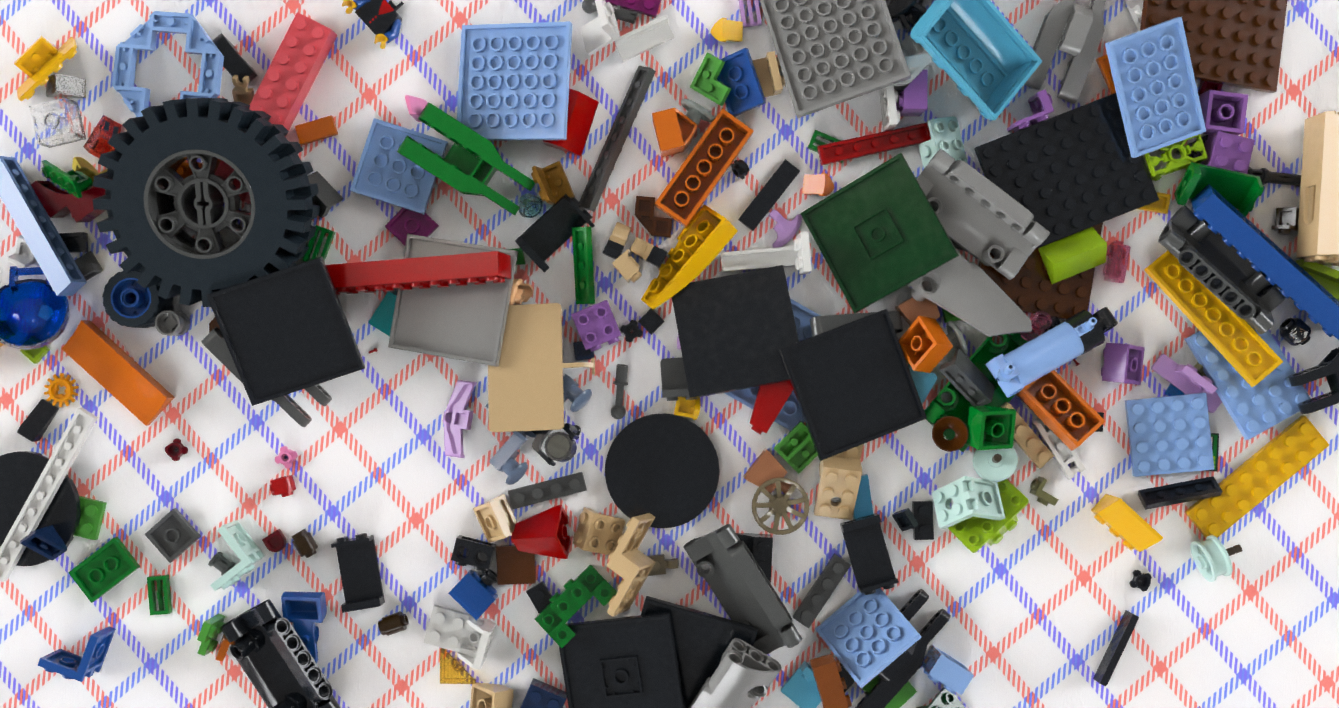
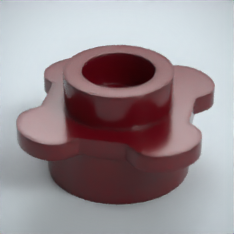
[165,438,188,461]

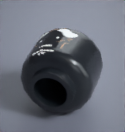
[1279,317,1311,346]

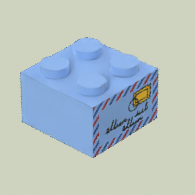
[922,645,974,695]

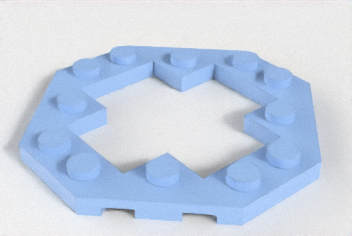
[112,11,224,117]

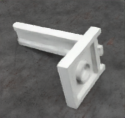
[721,232,812,275]

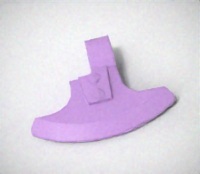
[769,209,802,248]

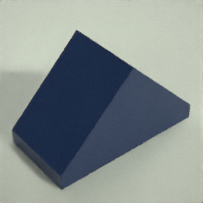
[20,525,67,561]

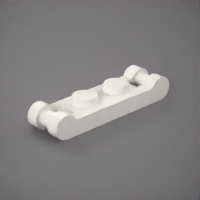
[1032,419,1086,480]

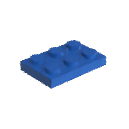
[717,48,766,117]

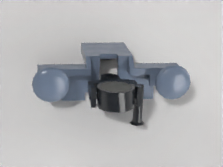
[485,374,592,485]

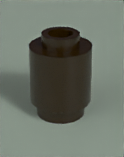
[291,529,318,558]
[378,611,409,636]

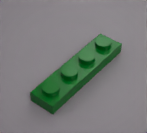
[572,227,595,304]

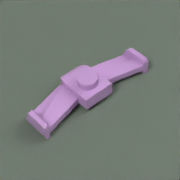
[443,380,477,459]

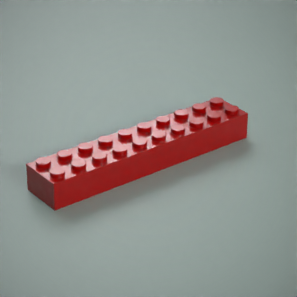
[326,251,511,295]

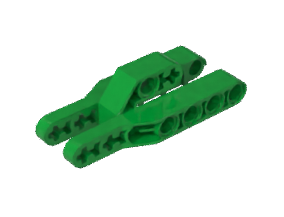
[397,102,536,215]

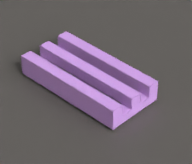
[738,0,762,28]

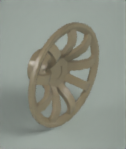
[752,477,809,535]

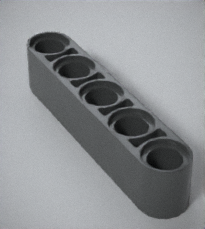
[810,311,903,337]

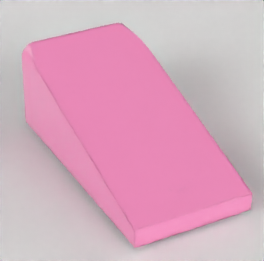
[405,95,428,122]

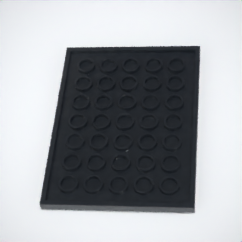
[974,93,1159,248]

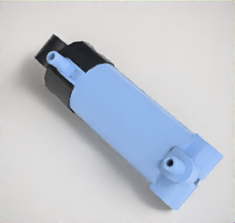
[986,307,1118,398]

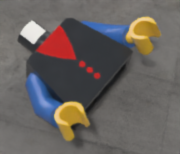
[342,0,404,49]

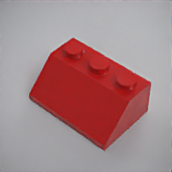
[543,89,599,156]

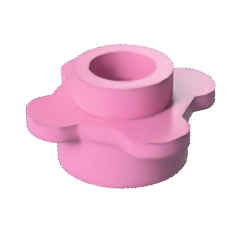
[275,446,298,469]

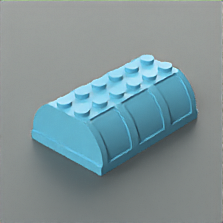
[910,0,1042,120]

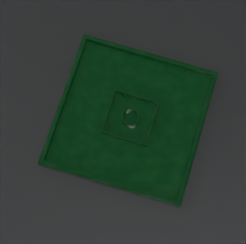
[800,153,959,313]

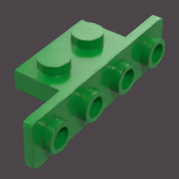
[41,160,93,198]

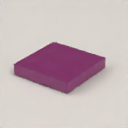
[384,208,439,246]

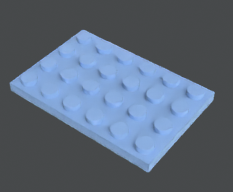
[1105,17,1206,158]
[1184,320,1311,440]

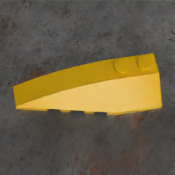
[641,204,738,309]

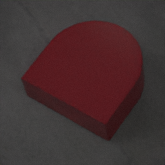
[262,529,287,552]

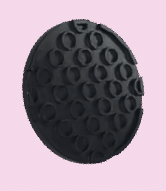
[605,413,720,528]
[0,451,81,566]

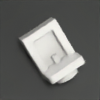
[8,235,37,268]

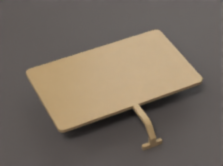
[488,303,595,432]

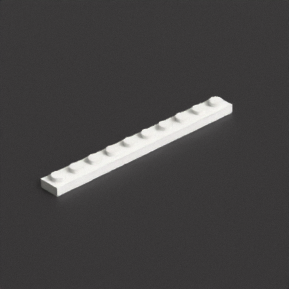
[0,407,98,582]

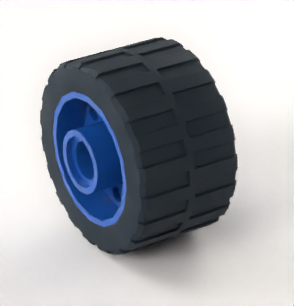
[102,270,173,328]

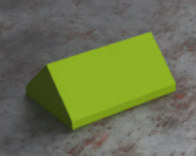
[1038,227,1107,284]

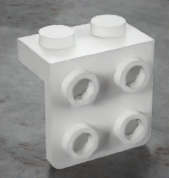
[581,0,620,55]

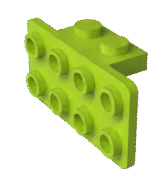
[948,479,1029,553]

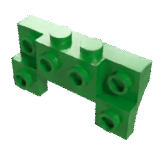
[534,564,617,648]

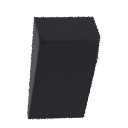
[17,399,59,442]

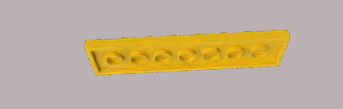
[1144,250,1283,387]
[1185,415,1329,538]

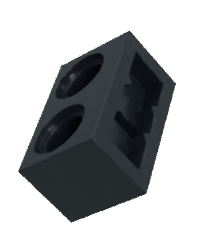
[451,535,497,571]

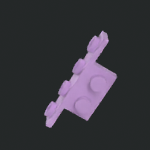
[1151,354,1222,413]

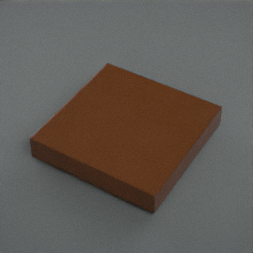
[496,545,536,585]

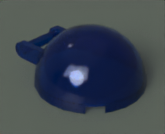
[0,266,70,350]

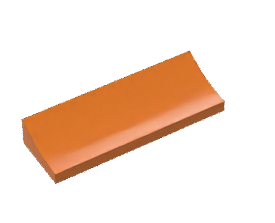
[61,320,175,426]

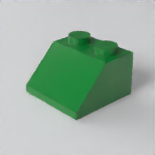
[966,406,1016,450]

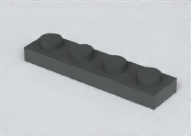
[508,472,587,510]
[792,553,851,629]

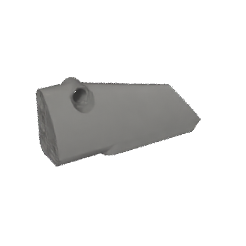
[688,638,782,708]

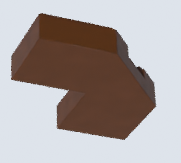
[634,196,673,238]

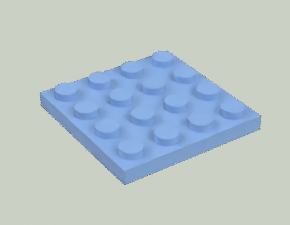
[350,118,448,215]
[1124,393,1214,477]
[815,588,922,688]

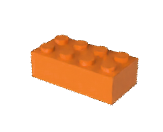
[1016,370,1106,451]

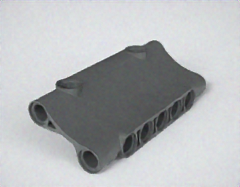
[683,524,802,654]

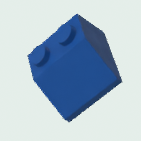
[448,570,498,621]

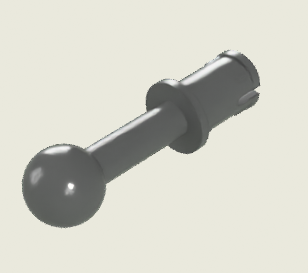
[582,0,637,24]
[611,364,628,420]

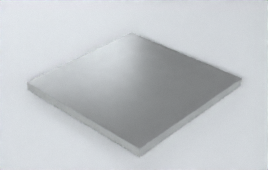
[388,234,518,367]

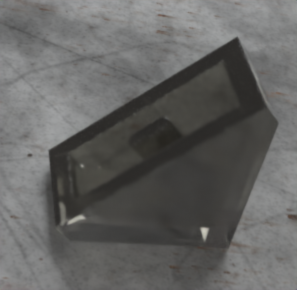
[46,73,86,98]

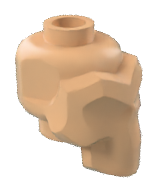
[509,278,533,305]

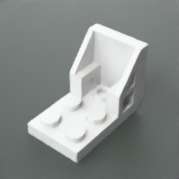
[879,54,931,132]
[423,605,496,670]

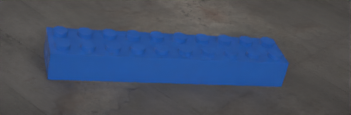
[1191,184,1339,340]

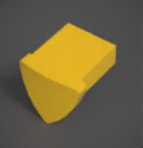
[710,18,743,42]
[674,397,701,420]

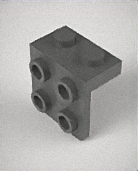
[660,357,697,401]

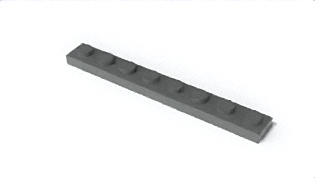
[579,66,656,212]

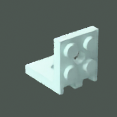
[932,476,1005,529]
[210,520,265,591]

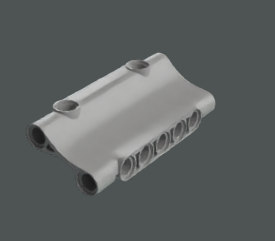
[916,149,1050,280]

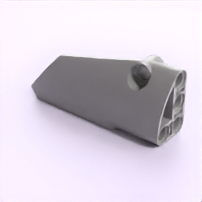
[907,248,1032,337]

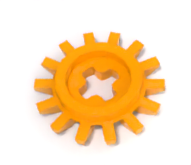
[44,373,79,407]

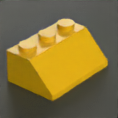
[1091,494,1163,552]

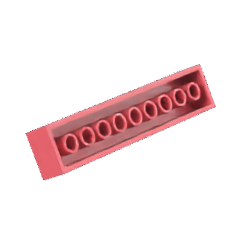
[214,12,338,204]

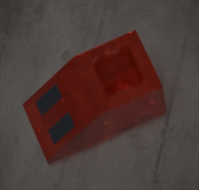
[83,114,122,158]

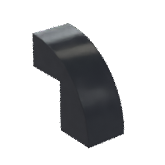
[212,33,258,83]

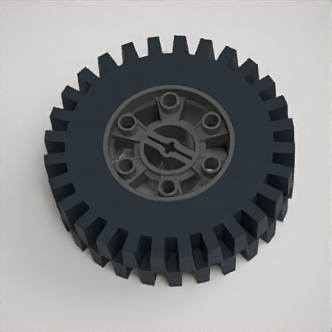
[93,98,320,307]

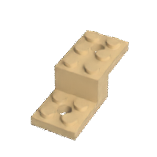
[813,444,864,520]
[607,513,655,617]

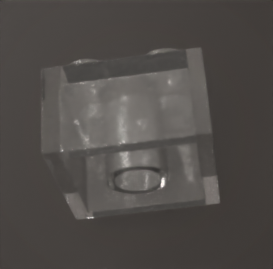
[29,97,86,148]

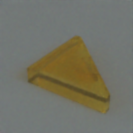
[440,648,476,684]

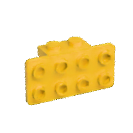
[14,35,77,102]

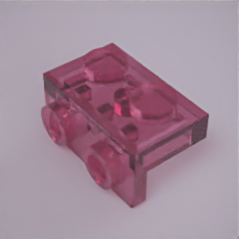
[1103,240,1131,284]

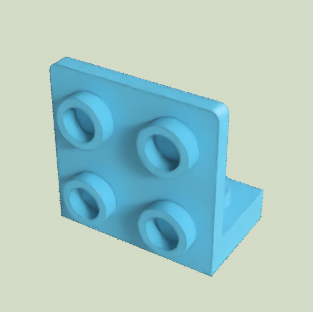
[781,661,821,708]

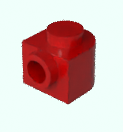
[270,475,296,497]

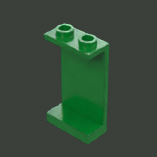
[1174,162,1264,217]

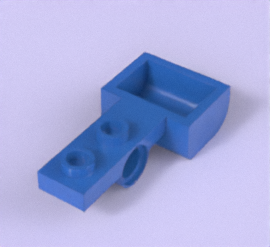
[281,591,327,663]

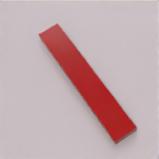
[817,122,931,166]

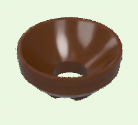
[932,416,968,452]

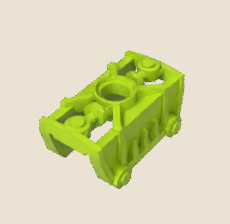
[1144,134,1207,181]

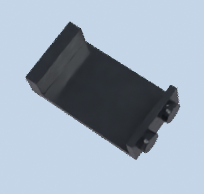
[515,194,595,273]
[839,513,899,595]
[331,533,385,613]

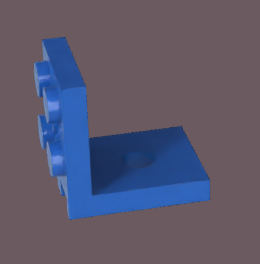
[37,626,116,682]

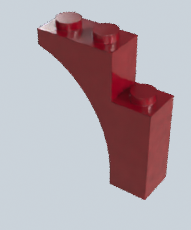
[31,181,106,223]

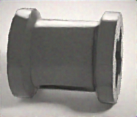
[208,551,235,575]

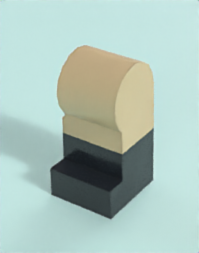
[602,222,632,260]
[629,237,668,268]

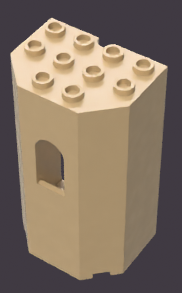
[1296,111,1339,266]

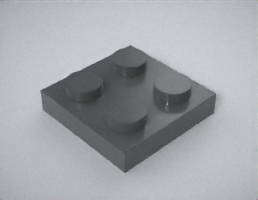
[144,508,201,563]

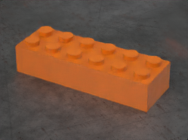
[655,108,754,228]

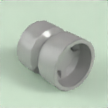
[155,310,191,336]

